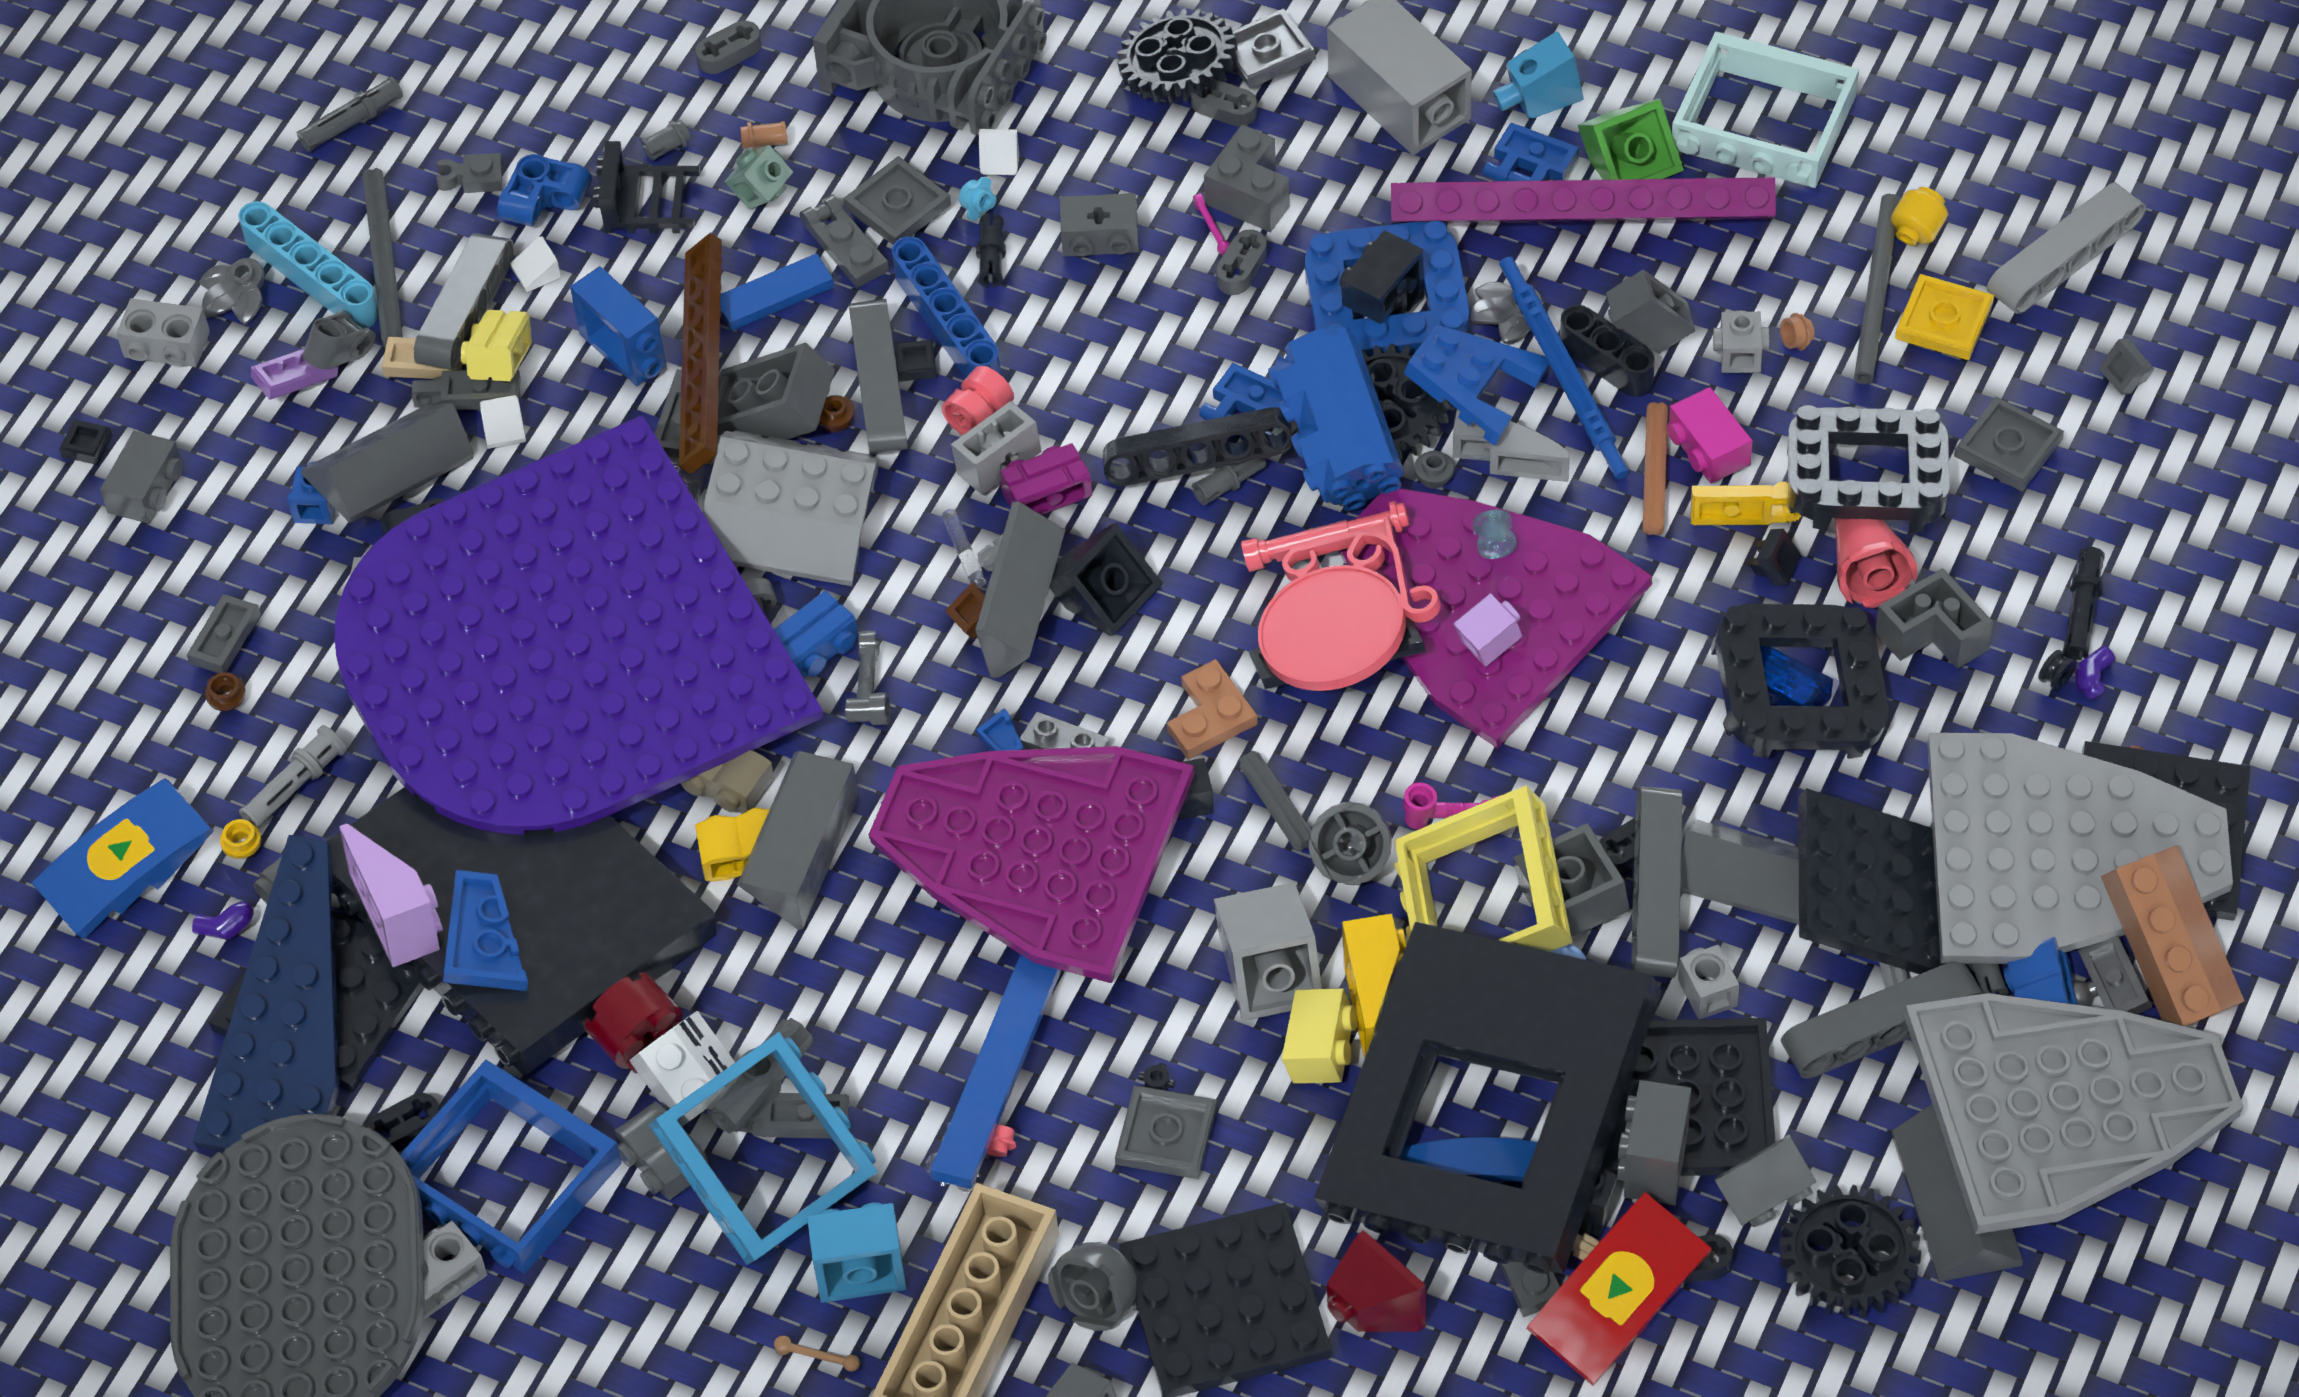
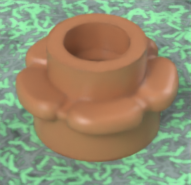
[1780,313,1814,351]

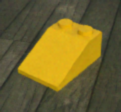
[1342,914,1406,1060]

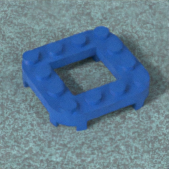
[1305,220,1469,357]

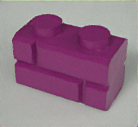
[1000,443,1092,515]

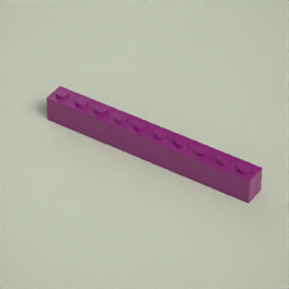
[1391,177,1776,224]

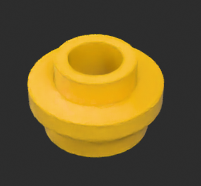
[220,819,261,859]

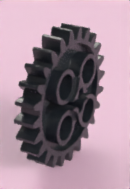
[1117,8,1238,104]
[1361,344,1452,461]
[1778,1185,1922,1318]

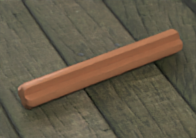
[1642,402,1668,536]

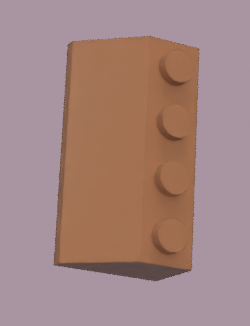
[2101,845,2245,1026]

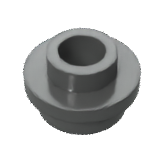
[1414,451,1454,489]

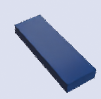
[720,253,834,331]

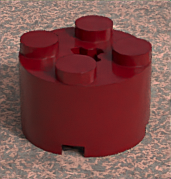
[585,973,683,1074]

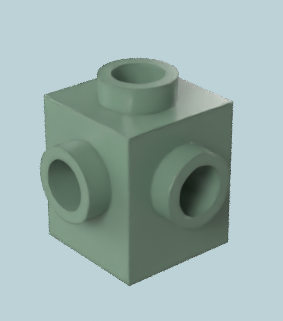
[725,145,793,209]

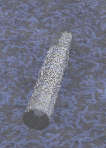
[942,509,986,588]

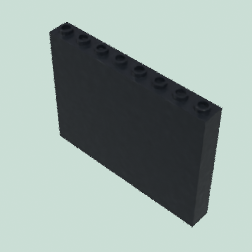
[327,787,716,1076]

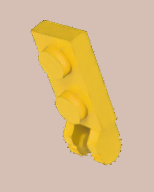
[1690,482,1801,525]

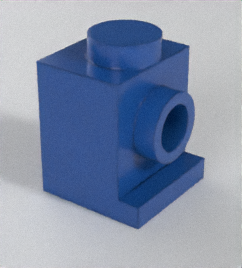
[287,461,336,525]

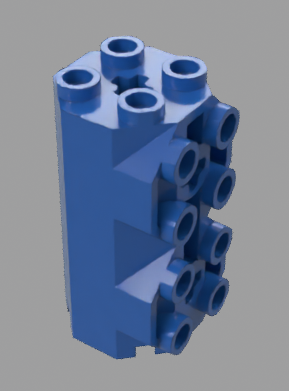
[1268,327,1404,511]

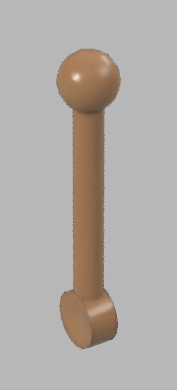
[774,1336,860,1372]

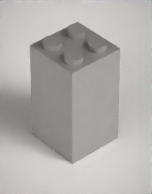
[1327,0,1472,155]

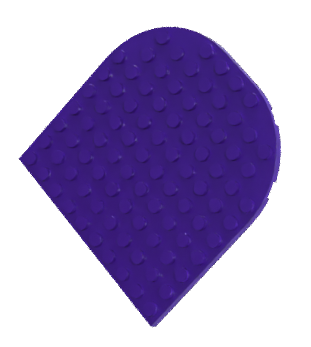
[334,415,823,835]

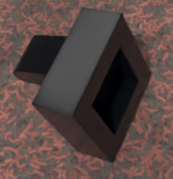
[1747,529,1801,586]

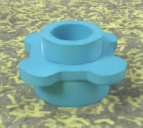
[959,177,997,221]

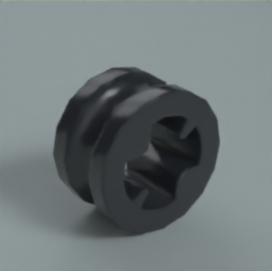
[2038,650,2077,691]

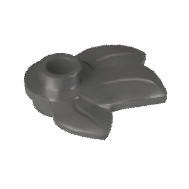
[199,258,264,325]
[1469,282,1541,344]

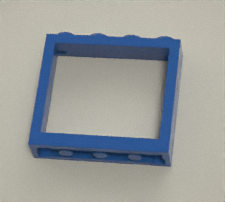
[400,1060,622,1274]

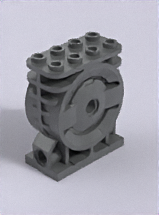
[813,0,1047,136]

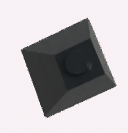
[1049,523,1163,636]

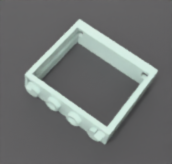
[1672,31,1859,188]

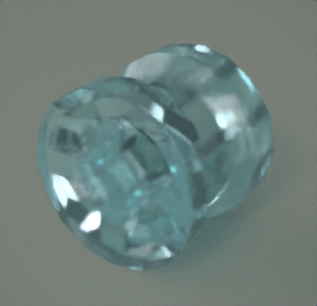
[1472,509,1517,559]

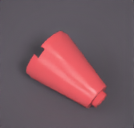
[1835,518,1917,608]

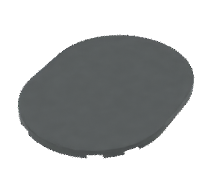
[170,1114,425,1397]

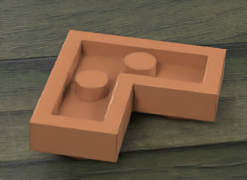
[1167,659,1258,760]

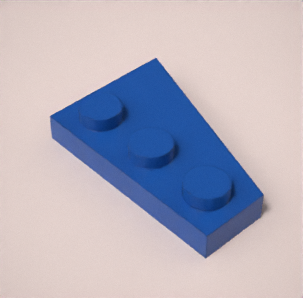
[443,870,528,991]

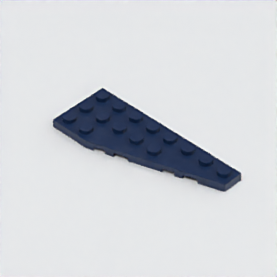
[193,835,340,1152]

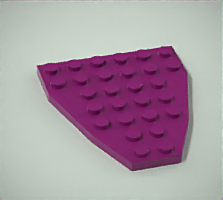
[1339,489,1653,749]
[868,746,1195,983]

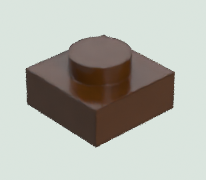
[945,582,986,639]

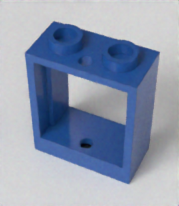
[570,266,667,387]

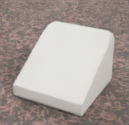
[979,129,1019,175]
[510,236,561,293]
[480,395,526,449]

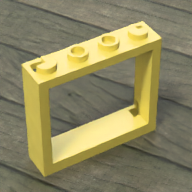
[1394,785,1572,952]

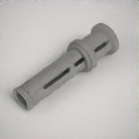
[239,725,347,828]

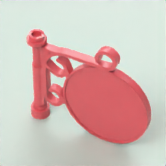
[1241,501,1441,691]

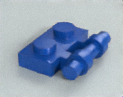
[1483,122,1579,181]
[1199,363,1284,440]

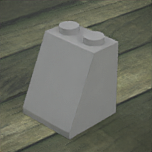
[1214,882,1322,1021]

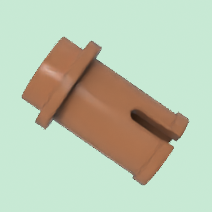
[740,121,788,150]

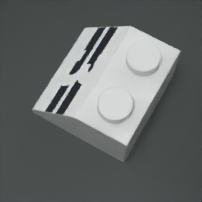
[629,1011,735,1127]

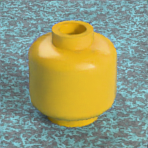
[1891,186,1948,246]

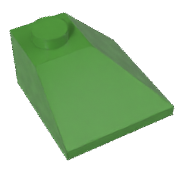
[1578,99,1684,180]

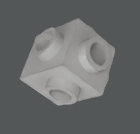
[1713,310,1769,373]

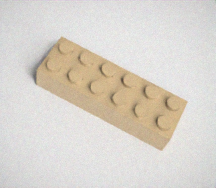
[871,1183,1059,1397]

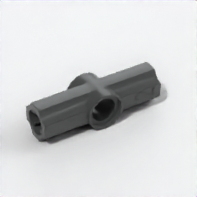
[707,1018,813,1133]

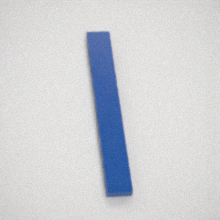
[930,954,1061,1189]

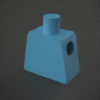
[1492,31,1584,119]

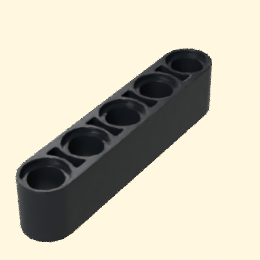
[1103,407,1293,486]

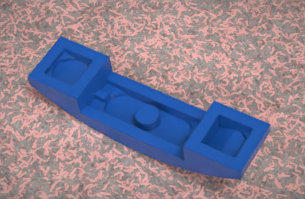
[1386,1137,1538,1189]

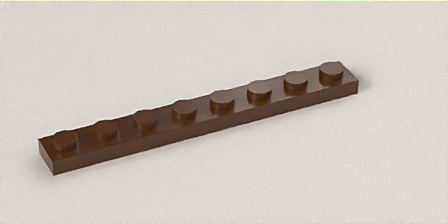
[679,232,722,474]

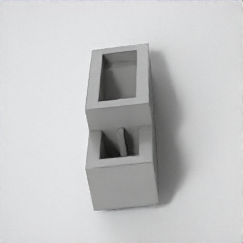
[1453,409,1570,482]

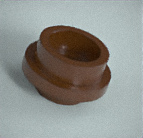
[819,395,855,432]
[205,672,246,711]

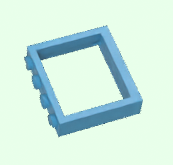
[648,1032,878,1265]

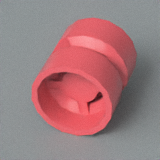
[941,366,1014,435]

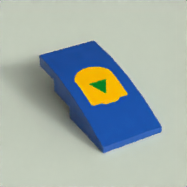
[32,778,214,939]

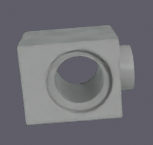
[1678,945,1739,1019]

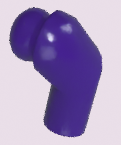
[2075,645,2115,699]
[192,901,254,940]

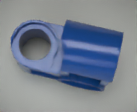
[497,154,592,227]

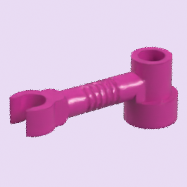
[1403,783,1499,829]

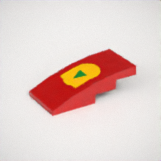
[1526,1192,1712,1386]

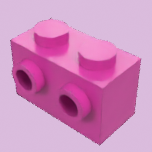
[1667,387,1752,484]

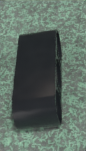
[1560,305,1655,397]

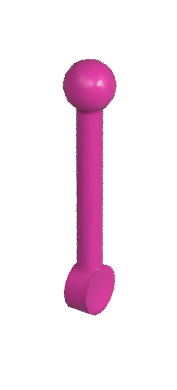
[1193,193,1230,255]

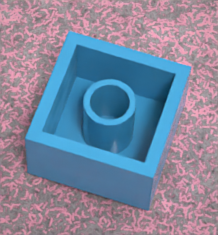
[807,1203,906,1303]

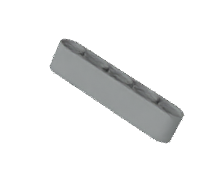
[1987,182,2146,314]

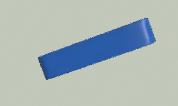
[892,237,1001,379]

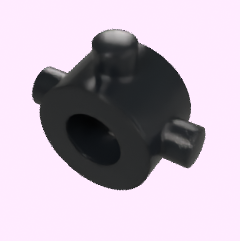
[1138,1063,1175,1091]

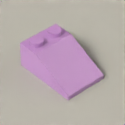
[339,824,443,967]

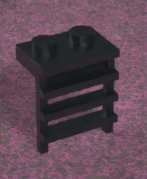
[593,141,700,233]

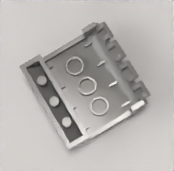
[703,430,879,586]

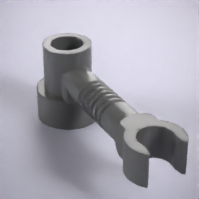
[846,631,891,725]

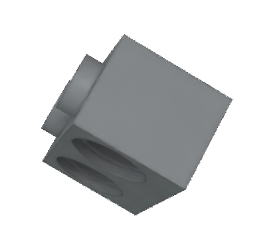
[116,298,210,367]
[422,1221,487,1321]

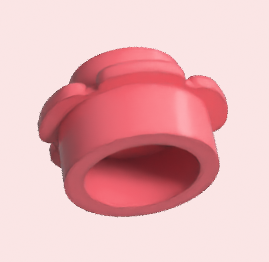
[986,1124,1016,1157]

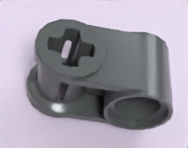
[303,310,376,369]

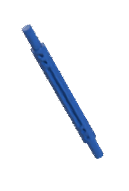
[1499,257,1630,480]

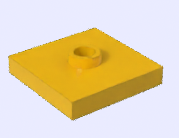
[1895,274,1994,360]

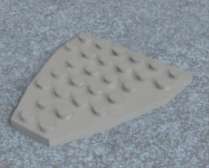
[1927,733,2233,964]
[1903,993,2243,1234]

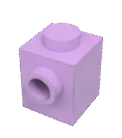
[1453,593,1523,667]

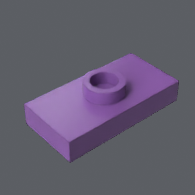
[251,348,338,400]

